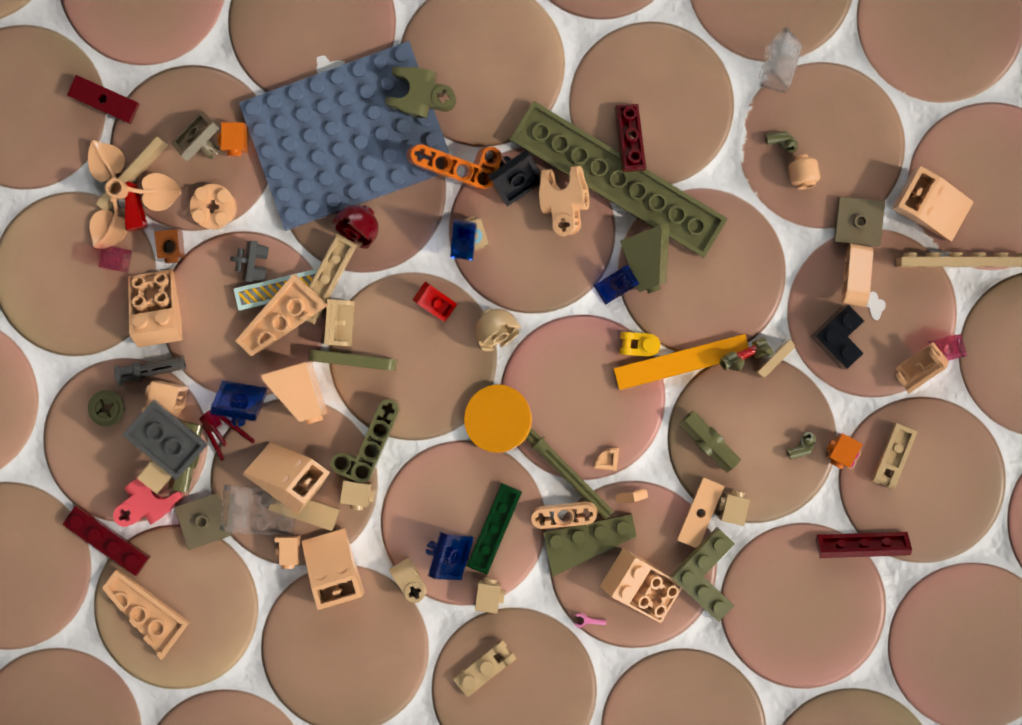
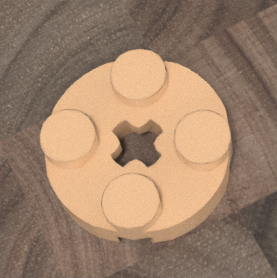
[190,184,237,230]

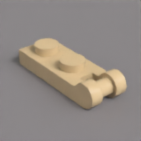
[871,423,918,490]
[453,640,517,697]

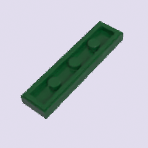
[467,482,522,575]

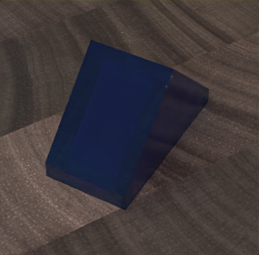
[450,220,478,261]

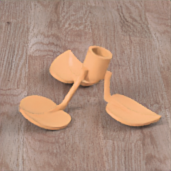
[88,140,181,249]

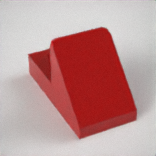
[412,281,458,322]

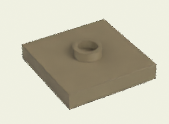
[834,197,885,247]
[174,492,233,550]

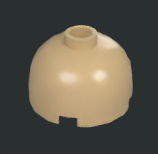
[475,309,521,351]

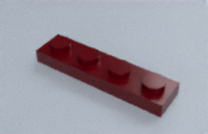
[62,505,151,576]
[816,532,912,558]

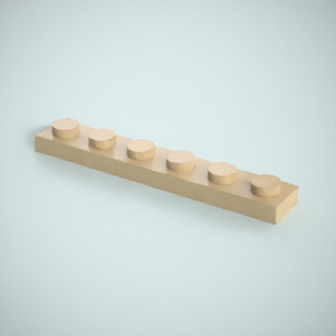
[896,253,1022,267]

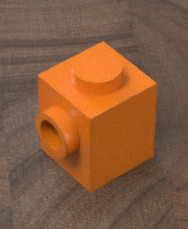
[217,122,248,157]
[826,433,863,470]

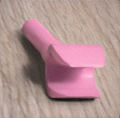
[574,612,606,628]

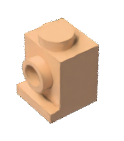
[274,535,301,569]

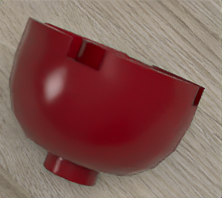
[332,205,379,249]

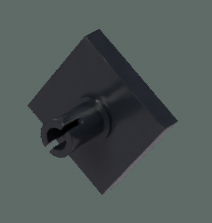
[488,150,541,207]

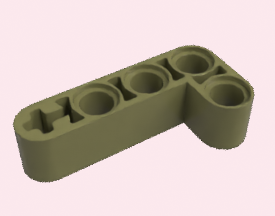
[330,398,400,483]

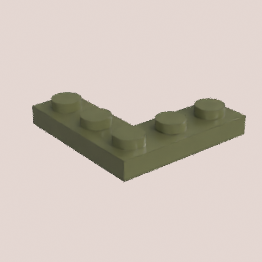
[670,527,735,622]

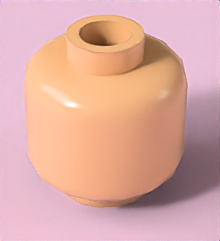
[788,154,820,190]

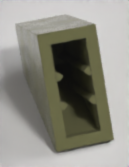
[620,223,669,294]

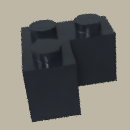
[810,304,864,369]

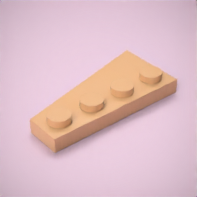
[236,274,328,357]
[102,569,190,660]

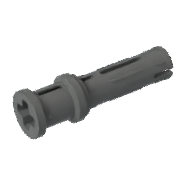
[114,356,186,386]

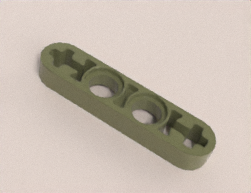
[308,349,397,371]

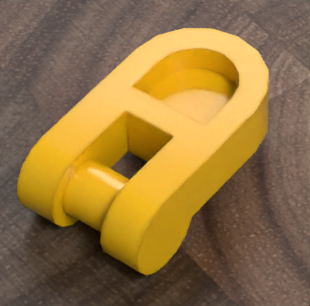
[619,332,661,356]

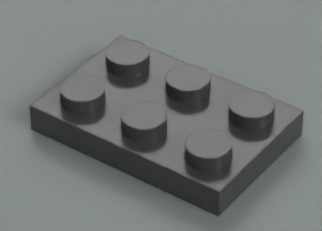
[122,399,208,480]

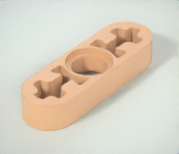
[531,501,597,529]

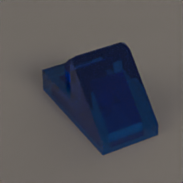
[594,264,640,305]

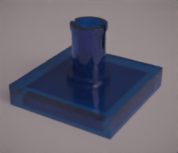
[210,380,267,427]
[426,532,474,580]

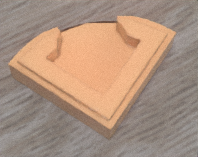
[594,448,619,471]
[616,489,648,503]

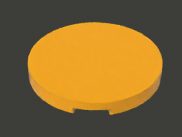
[464,385,532,453]

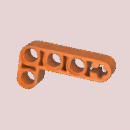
[406,144,502,189]

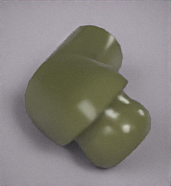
[765,131,798,153]

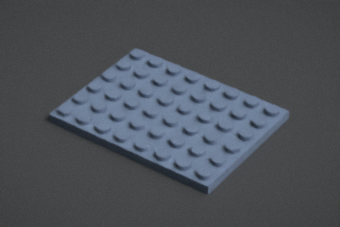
[239,41,450,231]

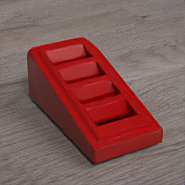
[125,182,148,232]

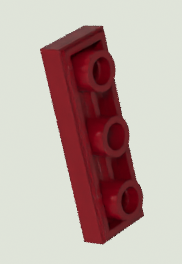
[67,75,140,124]
[615,104,646,172]

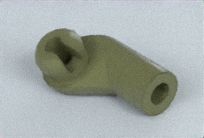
[787,432,816,460]

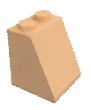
[261,362,328,424]

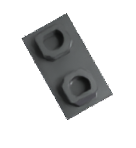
[230,241,269,282]

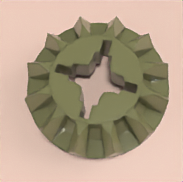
[88,390,125,426]

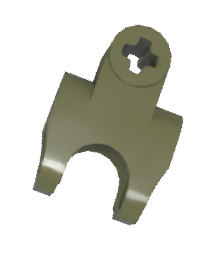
[385,67,456,119]

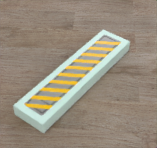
[233,269,318,311]

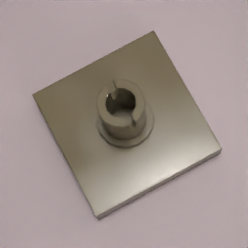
[171,111,220,162]

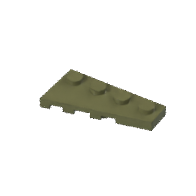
[543,514,637,577]

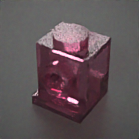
[98,246,132,273]
[928,334,967,361]

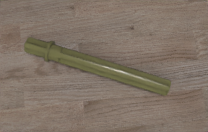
[526,428,613,519]

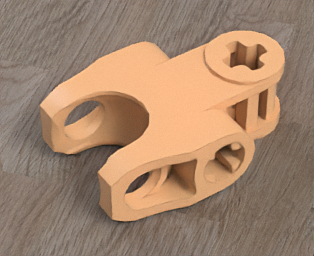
[539,166,590,236]

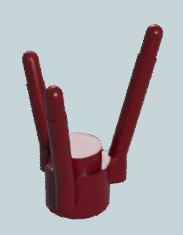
[199,409,255,461]

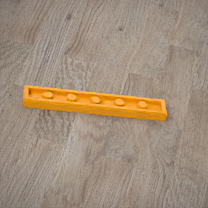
[613,334,749,390]

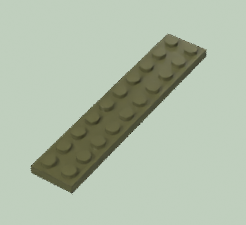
[510,101,728,258]

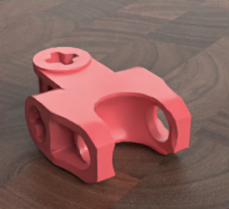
[113,478,185,527]

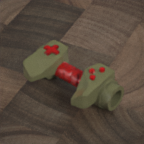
[719,337,774,371]

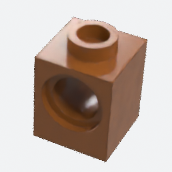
[154,229,185,264]

